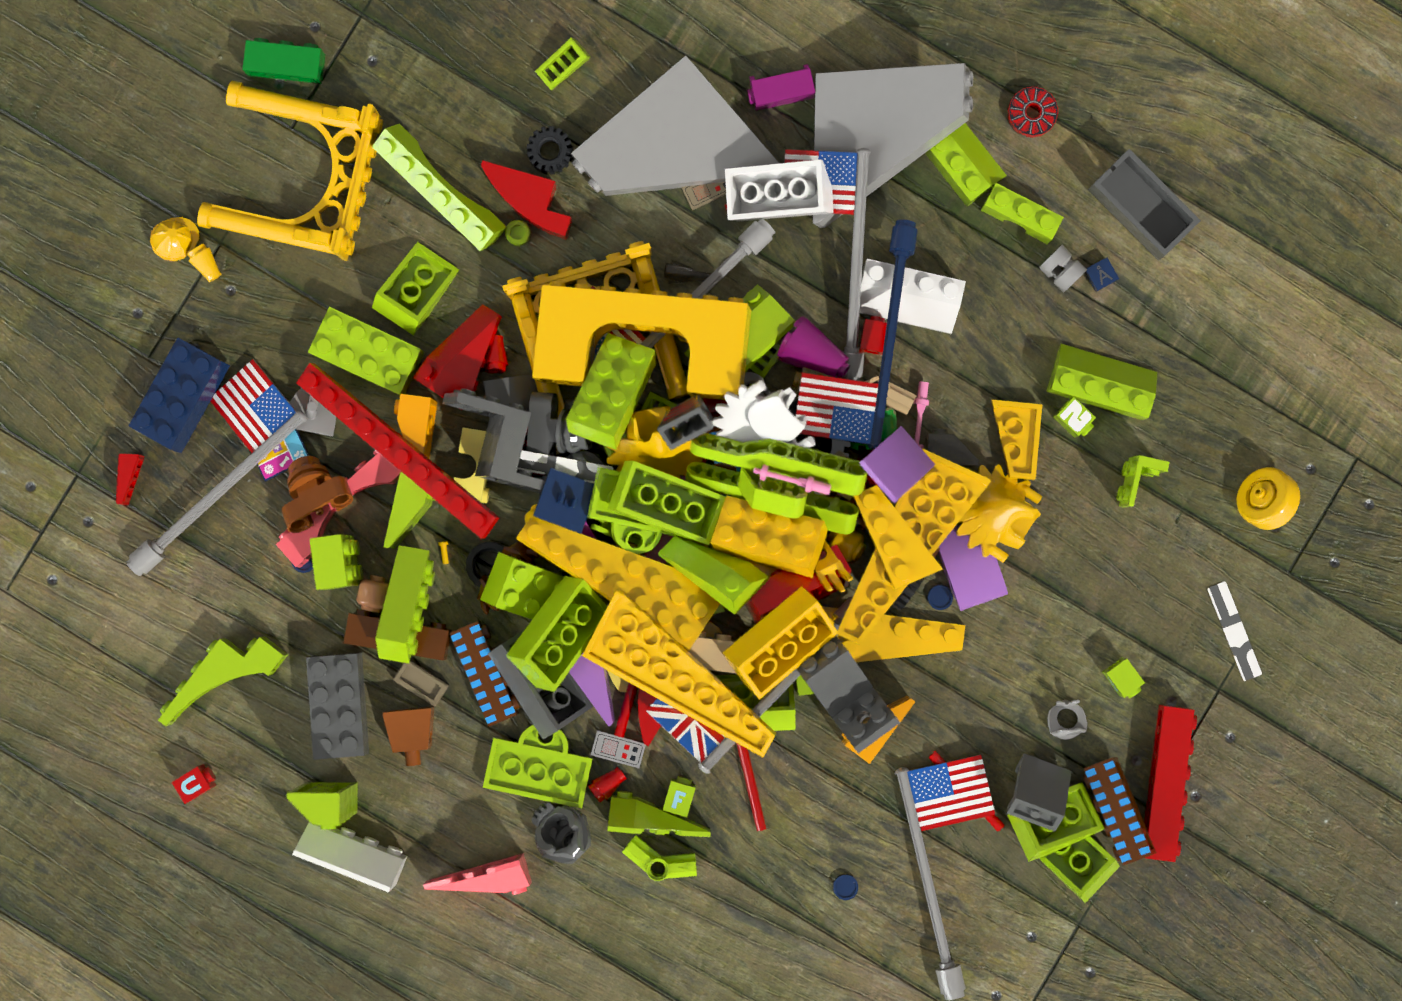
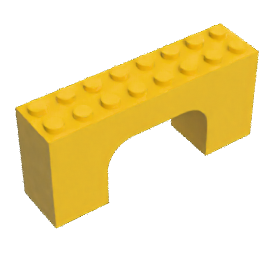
[532,281,751,400]

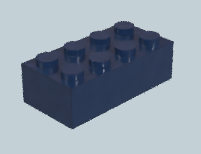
[129,337,230,453]

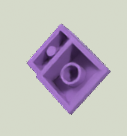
[859,426,935,503]
[938,524,1008,611]

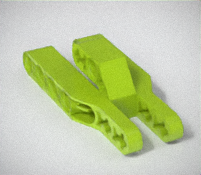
[685,433,867,535]

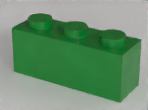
[242,38,325,84]

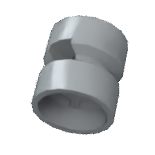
[1039,244,1087,293]

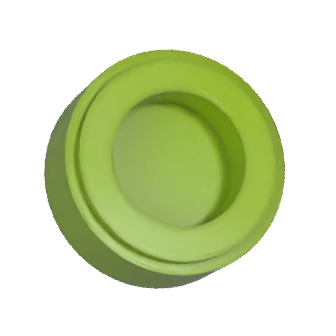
[505,220,531,246]

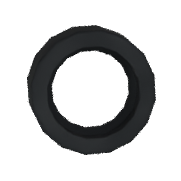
[466,542,512,587]

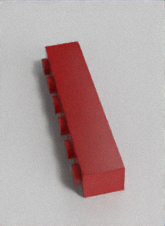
[1144,704,1197,862]

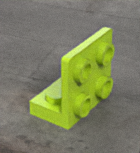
[1117,455,1170,508]

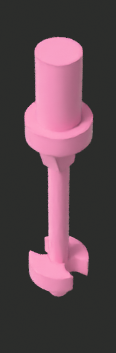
[914,381,929,449]
[753,464,831,495]

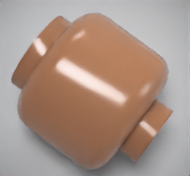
[356,575,389,613]

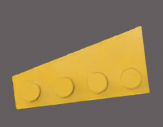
[853,485,942,590]

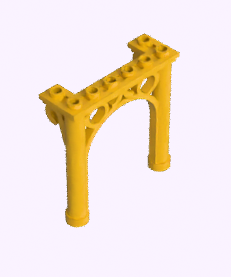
[197,81,383,261]
[502,241,689,417]

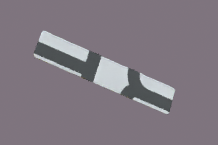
[517,450,613,483]
[1207,582,1262,681]

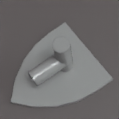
[289,388,336,437]

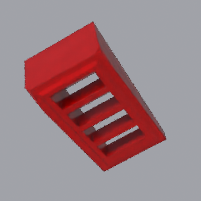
[116,454,144,505]

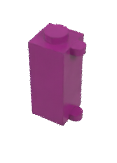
[747,64,815,111]

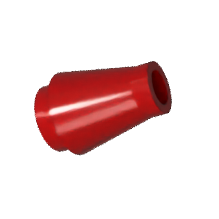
[484,335,508,374]
[588,767,627,803]

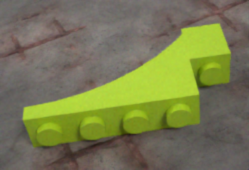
[158,636,289,726]

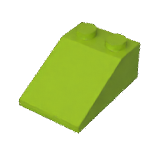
[372,242,459,336]
[383,472,436,549]
[1007,783,1105,862]
[1038,836,1120,903]

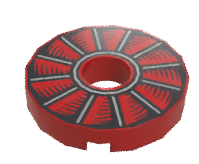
[1007,86,1058,138]

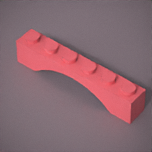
[276,450,401,568]

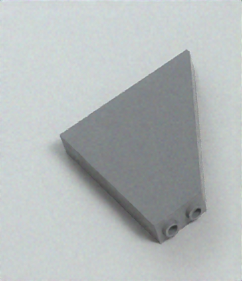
[571,56,780,196]
[813,63,974,228]

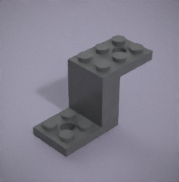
[442,389,547,494]
[796,636,900,753]

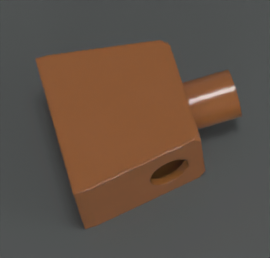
[383,706,434,766]

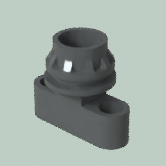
[527,392,593,456]

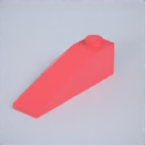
[423,853,532,895]

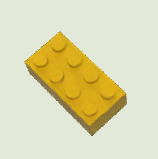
[710,495,828,578]
[722,587,838,699]

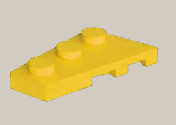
[991,400,1042,480]

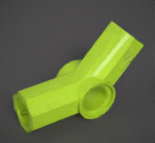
[622,835,697,881]

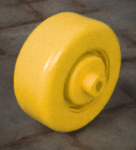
[1236,467,1300,530]

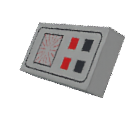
[591,730,646,768]

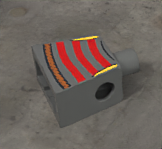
[657,395,713,450]

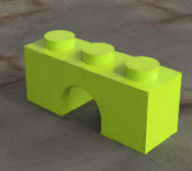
[981,183,1064,244]

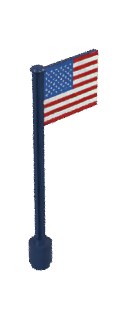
[796,220,918,450]

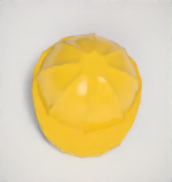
[150,217,199,262]

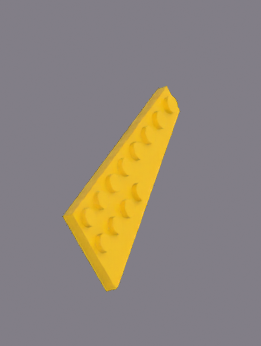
[837,448,991,645]
[517,516,720,652]
[582,589,776,757]
[821,606,965,662]

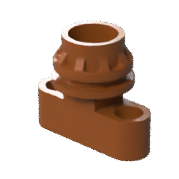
[281,456,353,533]

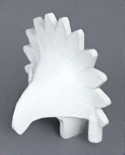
[713,380,815,448]

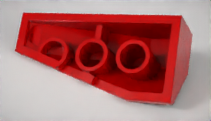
[413,304,502,411]

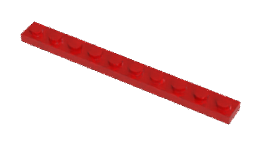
[296,363,500,539]

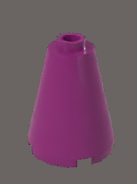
[777,316,850,378]

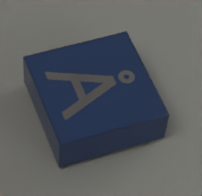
[1085,257,1119,292]

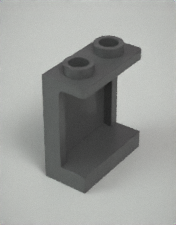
[1007,753,1072,831]

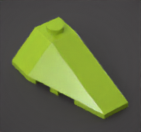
[658,536,769,615]
[607,791,711,837]

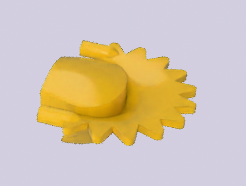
[606,406,702,479]
[956,464,1043,563]

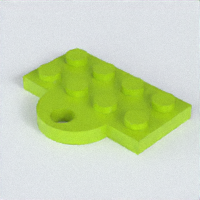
[587,467,676,554]
[483,725,593,809]

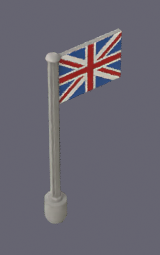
[646,597,853,774]

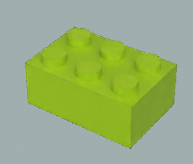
[309,534,363,590]
[480,552,564,620]

